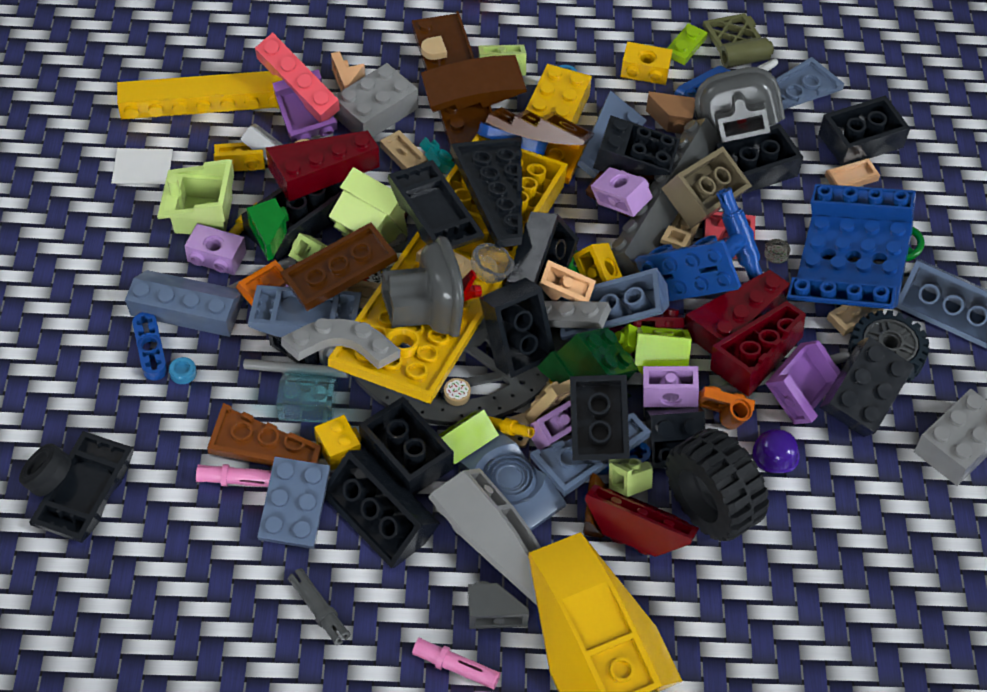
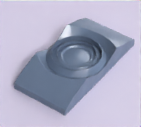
[248,285,362,337]
[456,429,566,531]

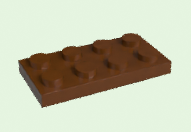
[281,222,398,311]

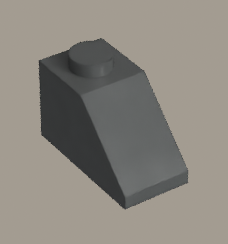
[467,581,529,629]

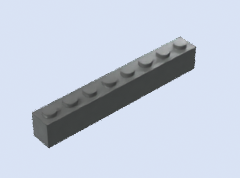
[611,118,721,277]

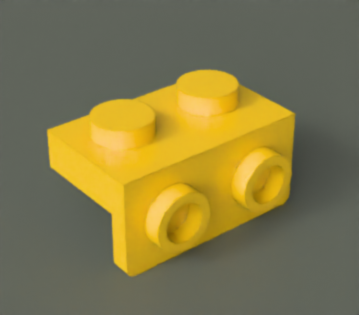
[213,142,265,171]

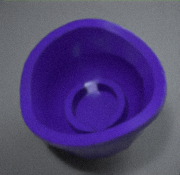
[752,429,800,473]

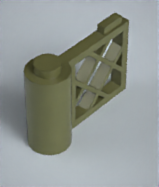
[703,13,774,68]

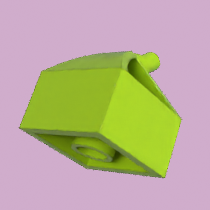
[632,325,692,375]

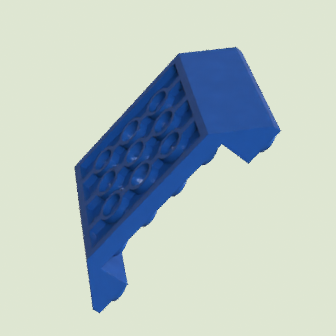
[787,184,916,309]

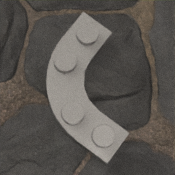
[281,318,401,369]

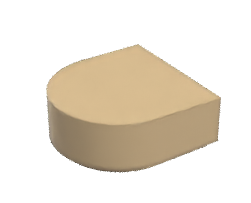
[421,36,447,60]

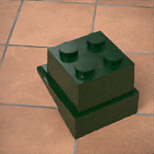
[537,327,638,399]

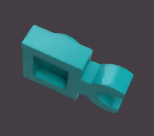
[419,137,455,174]

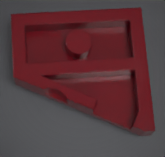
[631,308,685,328]

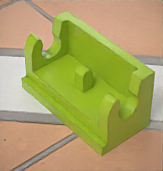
[438,410,499,464]

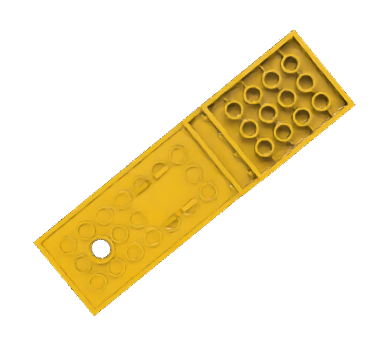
[328,134,568,404]

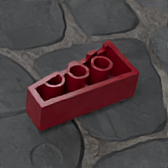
[266,130,380,202]
[682,270,790,354]
[710,301,806,397]

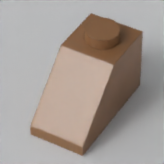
[646,91,695,134]

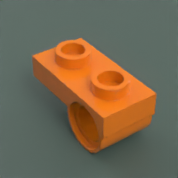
[698,386,755,429]

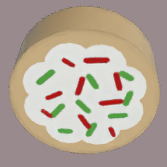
[444,378,471,406]

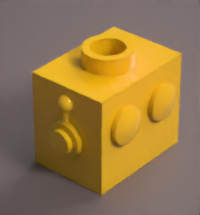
[314,415,361,471]

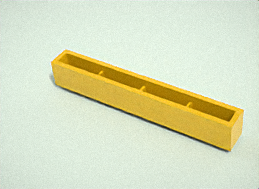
[117,71,282,120]

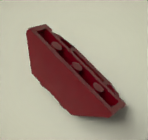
[585,484,699,557]

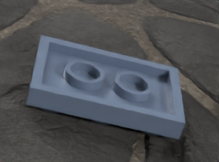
[257,457,330,549]

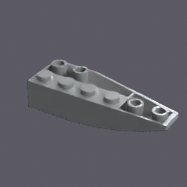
[428,468,541,605]

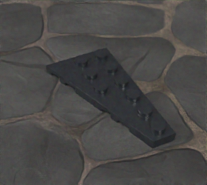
[450,137,523,248]

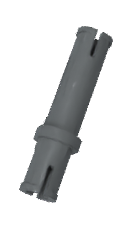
[288,568,351,645]

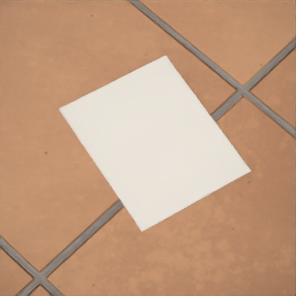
[111,148,173,184]

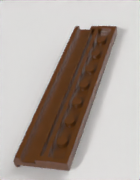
[412,11,493,149]

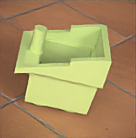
[157,159,234,234]
[329,167,408,244]

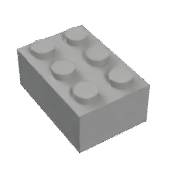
[334,63,418,137]
[914,389,987,486]

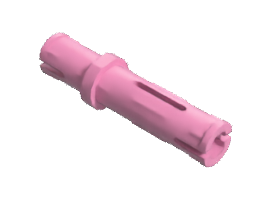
[196,464,271,487]
[412,637,501,690]

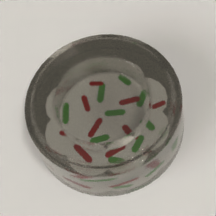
[764,239,791,264]

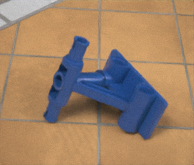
[635,187,763,301]

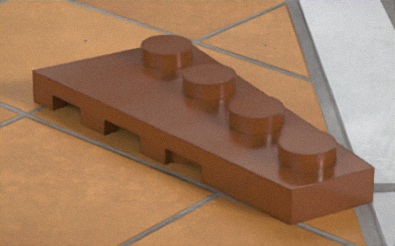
[207,403,322,466]

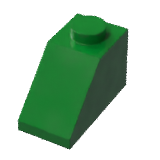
[246,198,289,261]

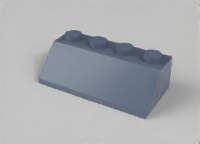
[896,259,987,349]
[559,268,669,340]
[125,270,244,337]

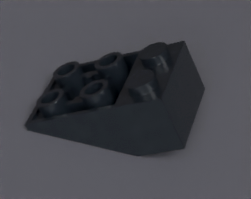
[593,115,680,176]

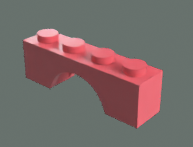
[255,33,340,123]

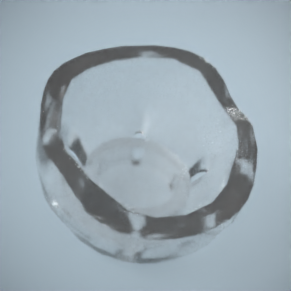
[471,243,515,283]

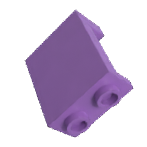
[272,69,337,143]
[765,340,840,424]

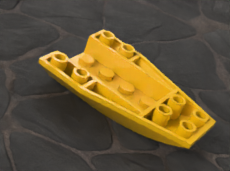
[528,532,682,692]

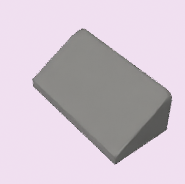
[241,123,283,161]

